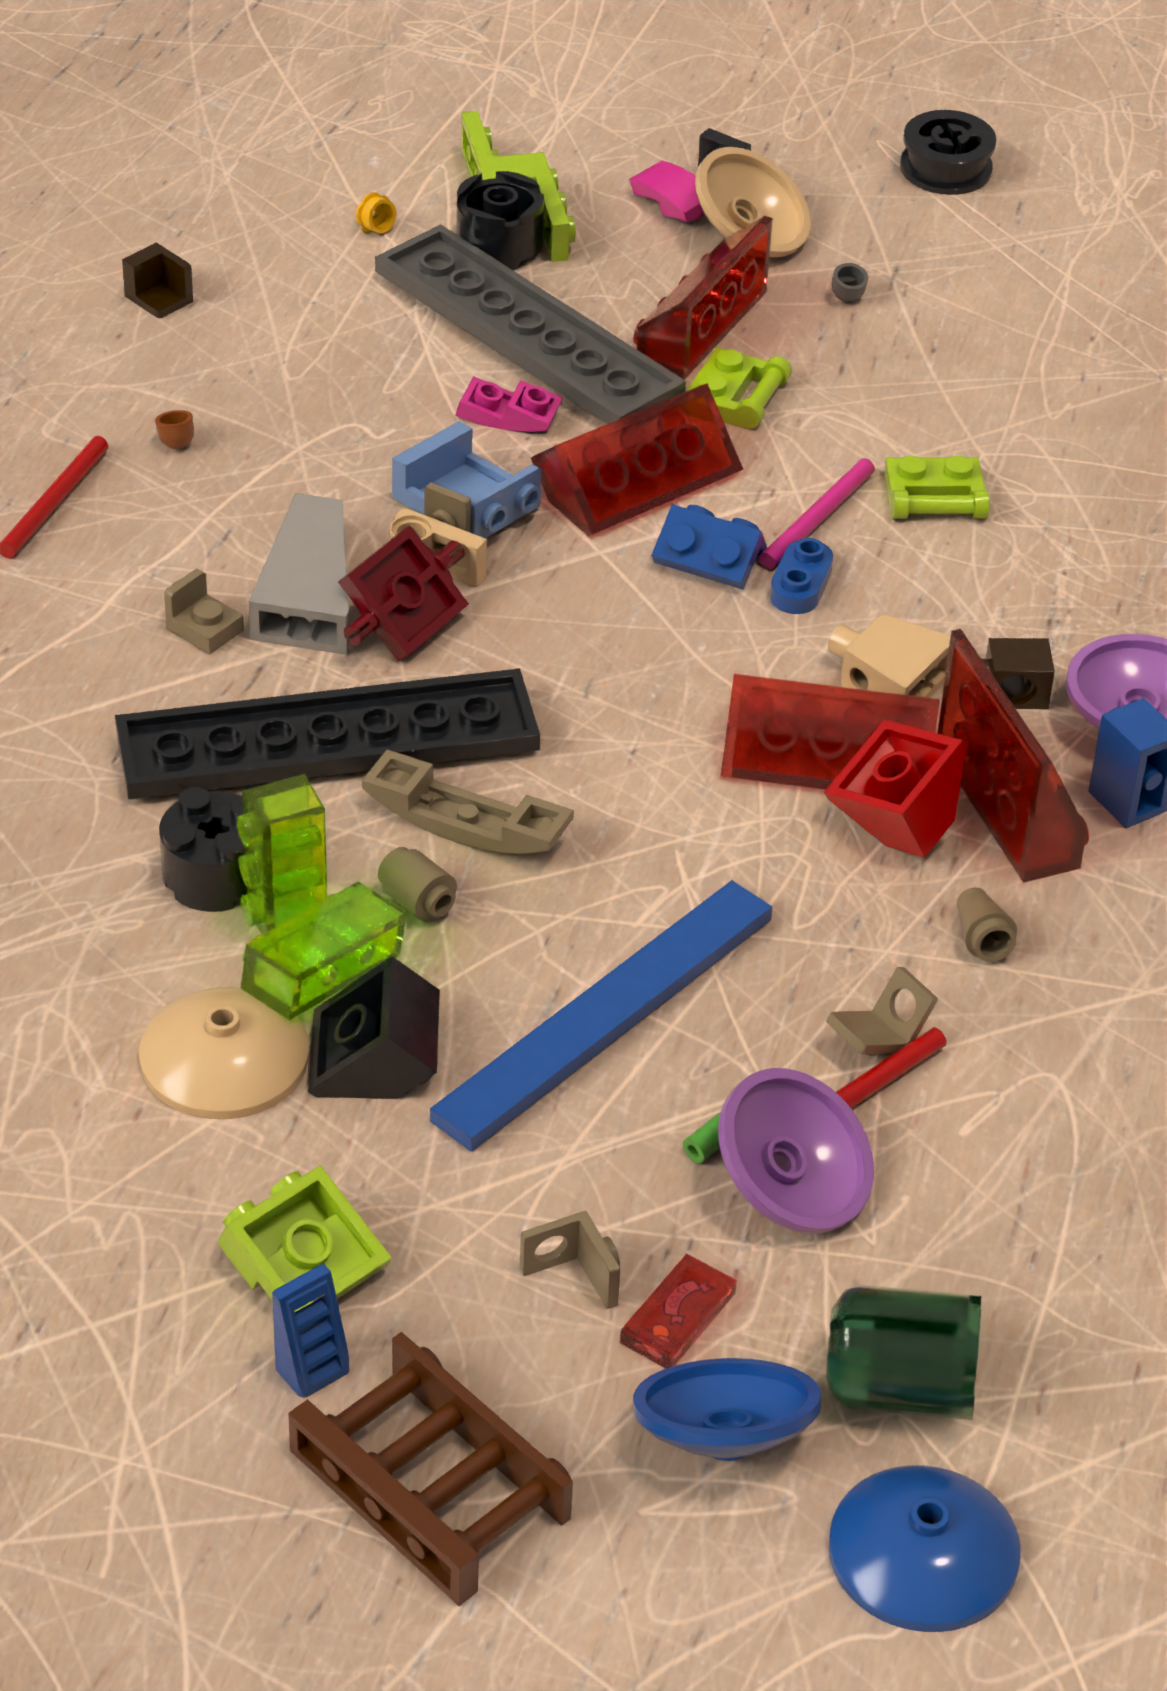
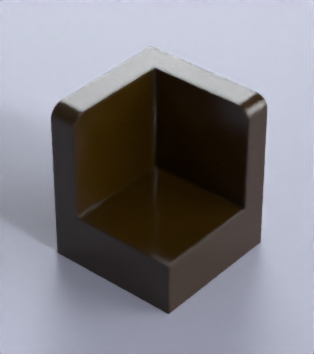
[122,242,193,318]

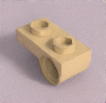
[389,507,487,587]

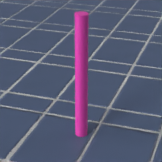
[759,458,875,570]

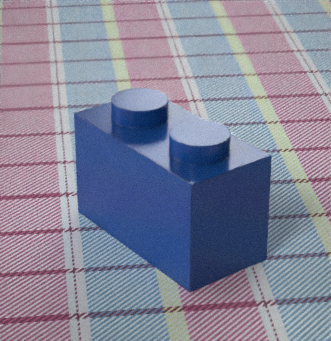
[1088,698,1167,828]

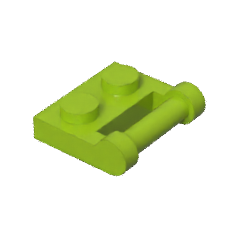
[682,347,792,429]
[884,455,989,519]

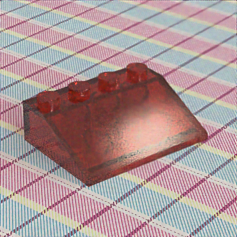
[937,629,1089,883]

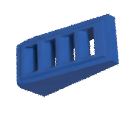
[272,1264,349,1398]

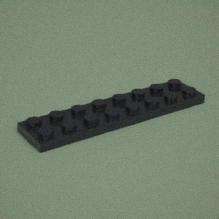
[115,668,540,800]

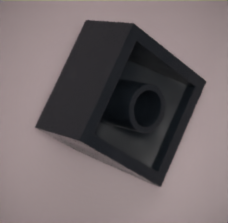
[308,956,440,1099]

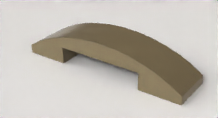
[362,750,574,854]

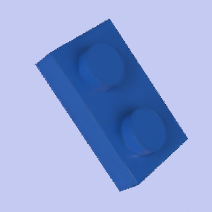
[651,504,767,590]

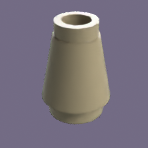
[957,887,1017,962]

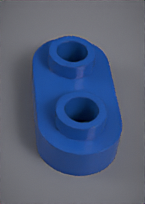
[770,538,833,614]

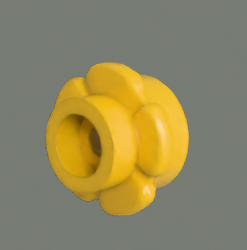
[356,192,396,234]

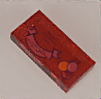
[620,1253,737,1369]

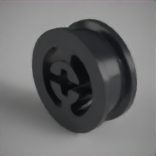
[900,110,996,195]

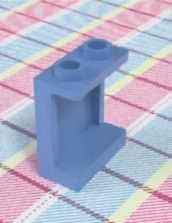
[392,421,541,538]

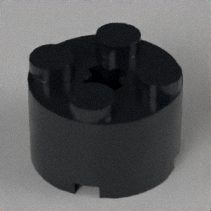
[456,171,544,270]
[159,787,270,912]

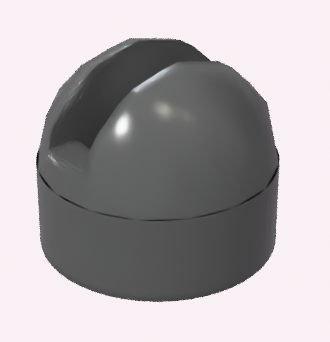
[831,263,868,303]

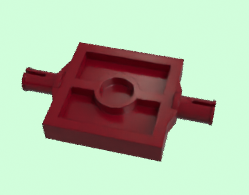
[338,525,469,661]

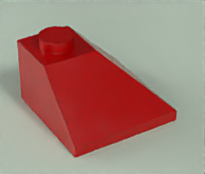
[824,719,966,858]

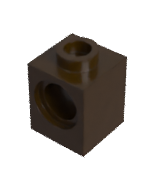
[976,638,1055,709]

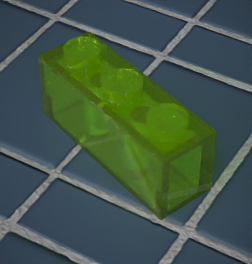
[237,774,328,945]
[241,881,407,1020]

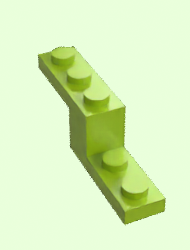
[461,111,576,262]

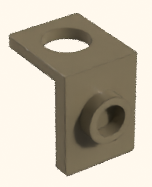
[424,482,471,532]
[826,967,938,1056]
[520,1210,620,1309]

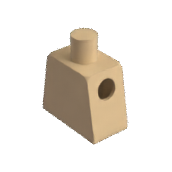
[828,615,957,724]

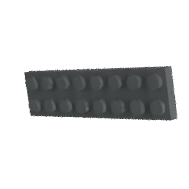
[375,224,686,432]

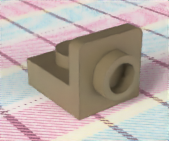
[164,569,244,654]

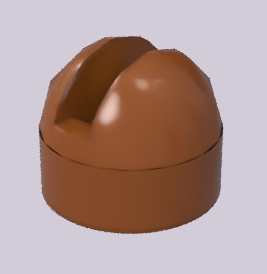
[155,410,194,449]

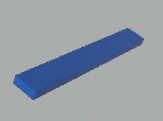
[430,880,773,1152]

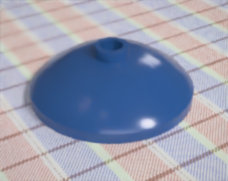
[633,1358,821,1461]
[829,1465,1021,1632]

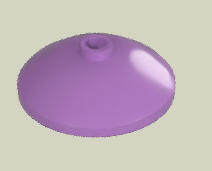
[1066,634,1167,729]
[718,1068,874,1233]

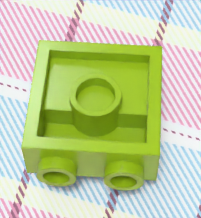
[217,1165,392,1312]

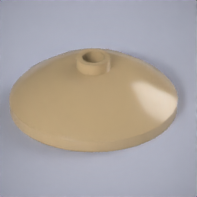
[695,147,811,257]
[139,987,309,1119]

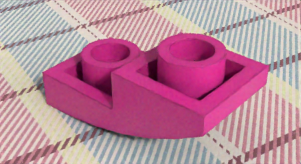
[629,160,705,222]
[455,376,563,432]

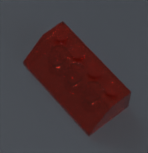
[633,216,773,380]
[530,383,744,536]
[720,674,940,790]

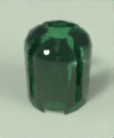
[826,1285,982,1420]

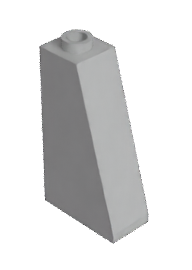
[249,493,349,655]

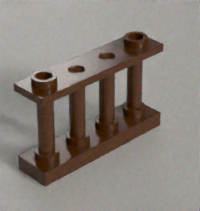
[288,1332,573,1606]

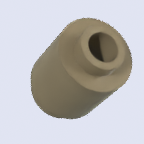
[378,847,457,922]

